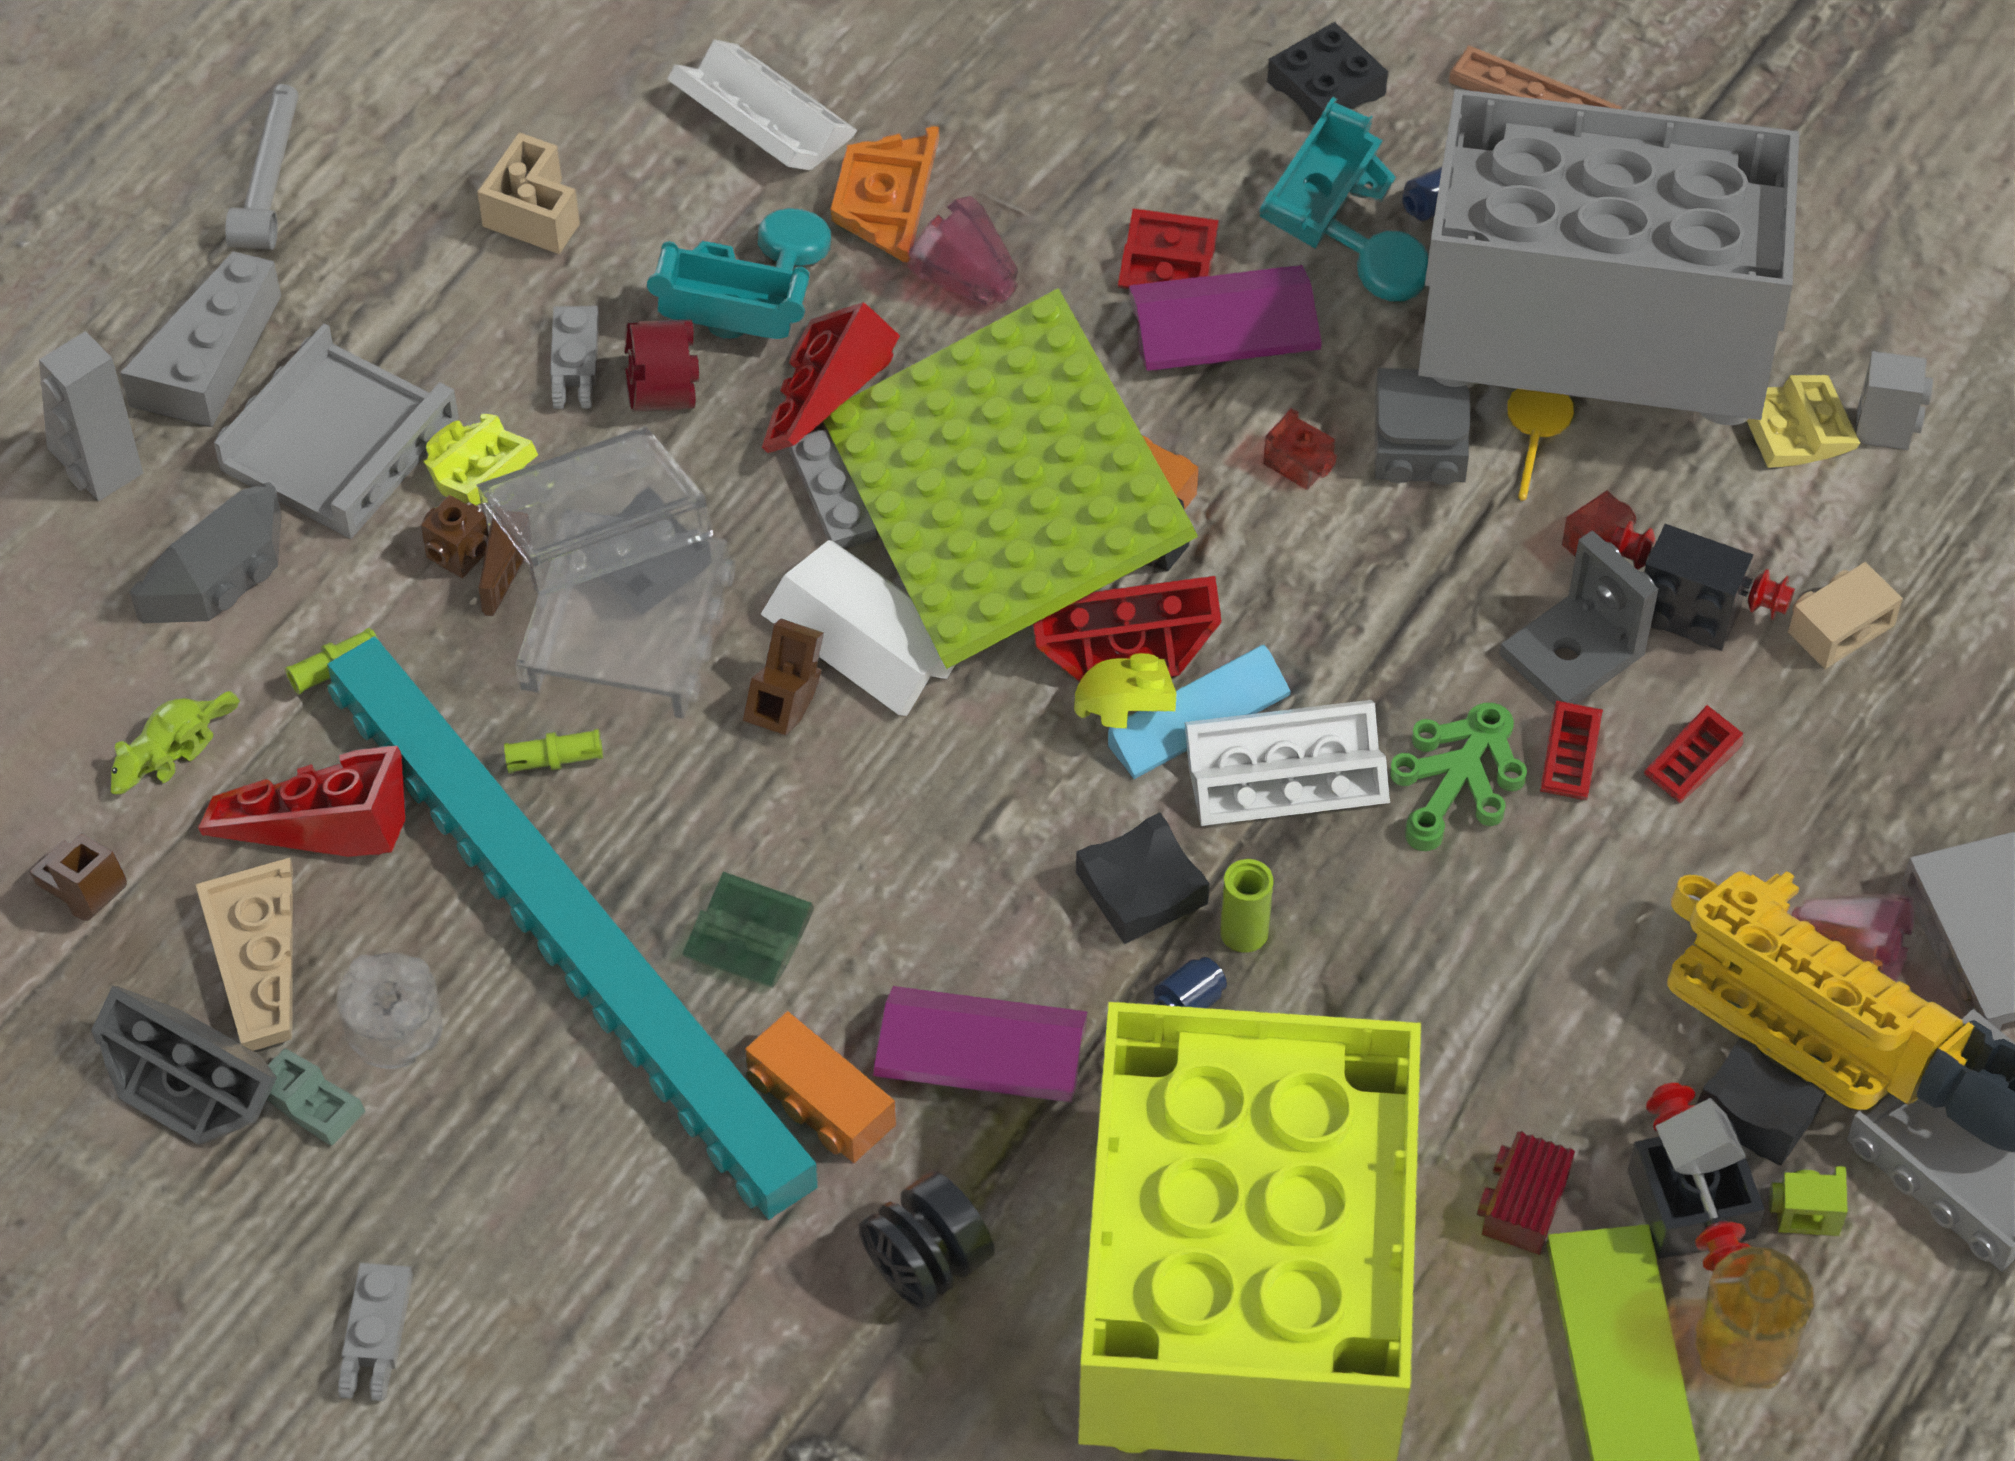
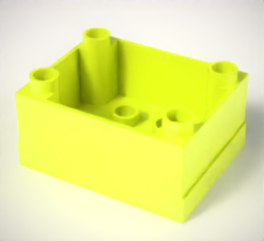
[1078,1002,1421,1461]

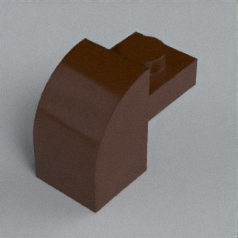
[742,618,824,735]
[29,833,127,921]

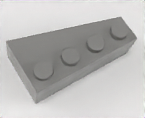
[121,252,281,427]
[39,331,143,502]

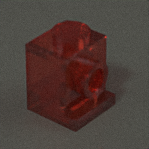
[1263,408,1337,490]
[1562,490,1636,557]

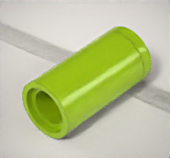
[1220,859,1273,953]

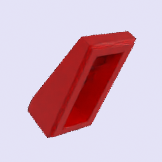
[1540,701,1603,800]
[1644,705,1744,804]

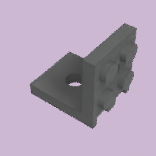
[1499,531,1658,705]

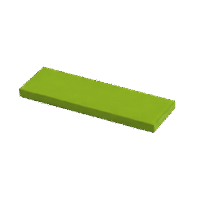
[1546,1224,1701,1461]

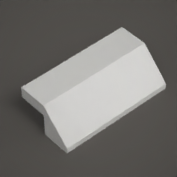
[667,40,857,171]
[761,540,955,716]
[1184,700,1390,826]

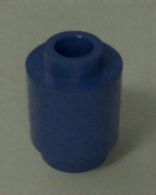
[1402,166,1442,221]
[1153,957,1227,1008]

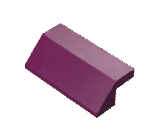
[1129,265,1322,371]
[873,986,1088,1102]

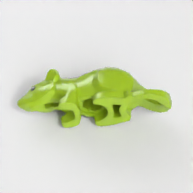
[111,691,240,794]

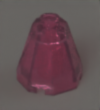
[907,195,1018,306]
[1791,893,1914,982]

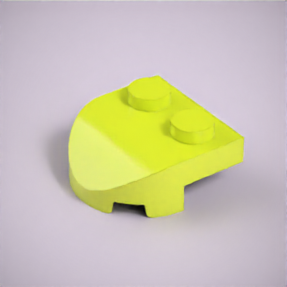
[424,414,538,505]
[1074,653,1177,729]

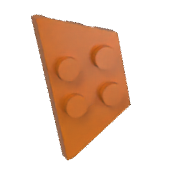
[831,126,940,262]

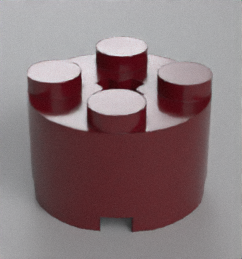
[624,320,699,412]

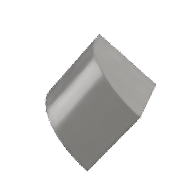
[1655,1098,1745,1174]

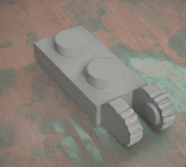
[550,306,599,409]
[338,1263,413,1401]

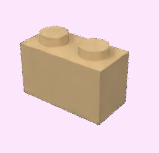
[1788,562,1903,669]

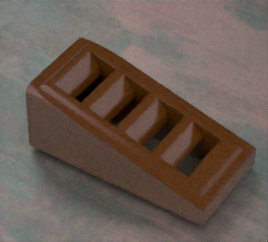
[479,514,533,616]

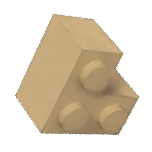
[477,132,580,254]

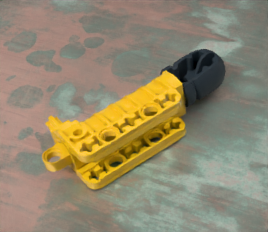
[1667,871,2015,1152]

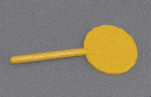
[1507,389,1574,501]

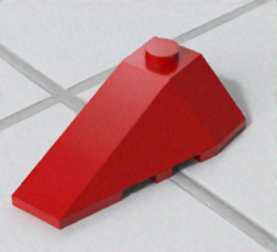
[762,302,900,453]
[198,745,405,857]

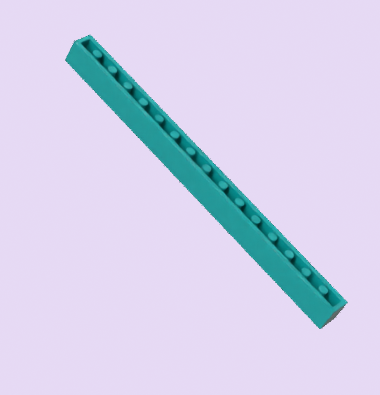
[327,636,818,1220]

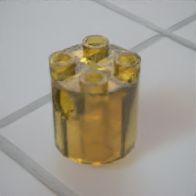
[1695,1247,1814,1389]

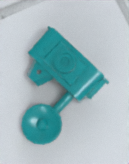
[1259,97,1429,302]
[646,208,831,339]

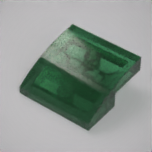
[682,872,814,988]

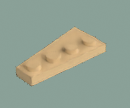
[195,858,293,1051]

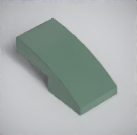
[267,1048,366,1146]

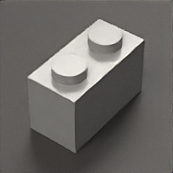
[1855,351,1933,450]

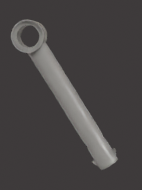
[225,84,299,250]

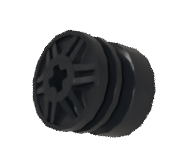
[858,1170,994,1310]

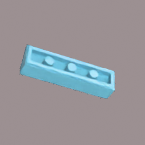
[1108,645,1291,779]

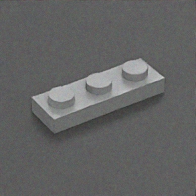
[789,429,877,549]

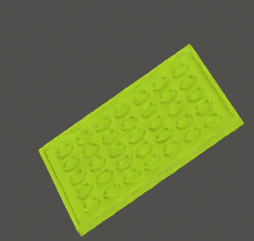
[823,288,1198,669]

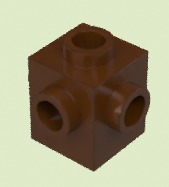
[421,494,489,579]

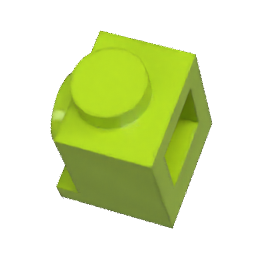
[1769,1166,1848,1236]

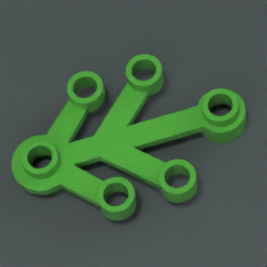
[1390,702,1527,851]

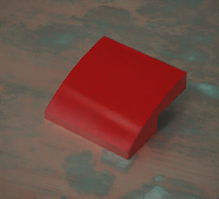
[1118,208,1219,289]

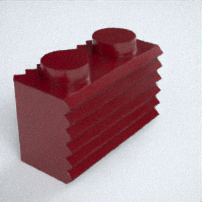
[1476,1131,1575,1255]

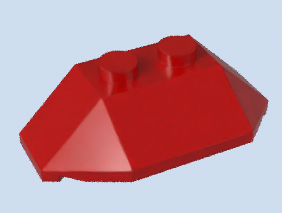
[1033,576,1222,682]

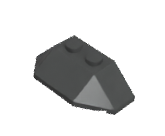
[130,482,282,624]
[91,986,277,1145]

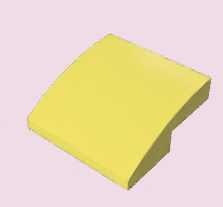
[1747,375,1860,468]

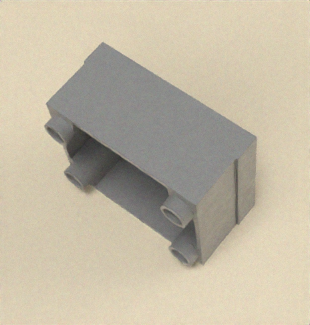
[1418,89,1799,425]

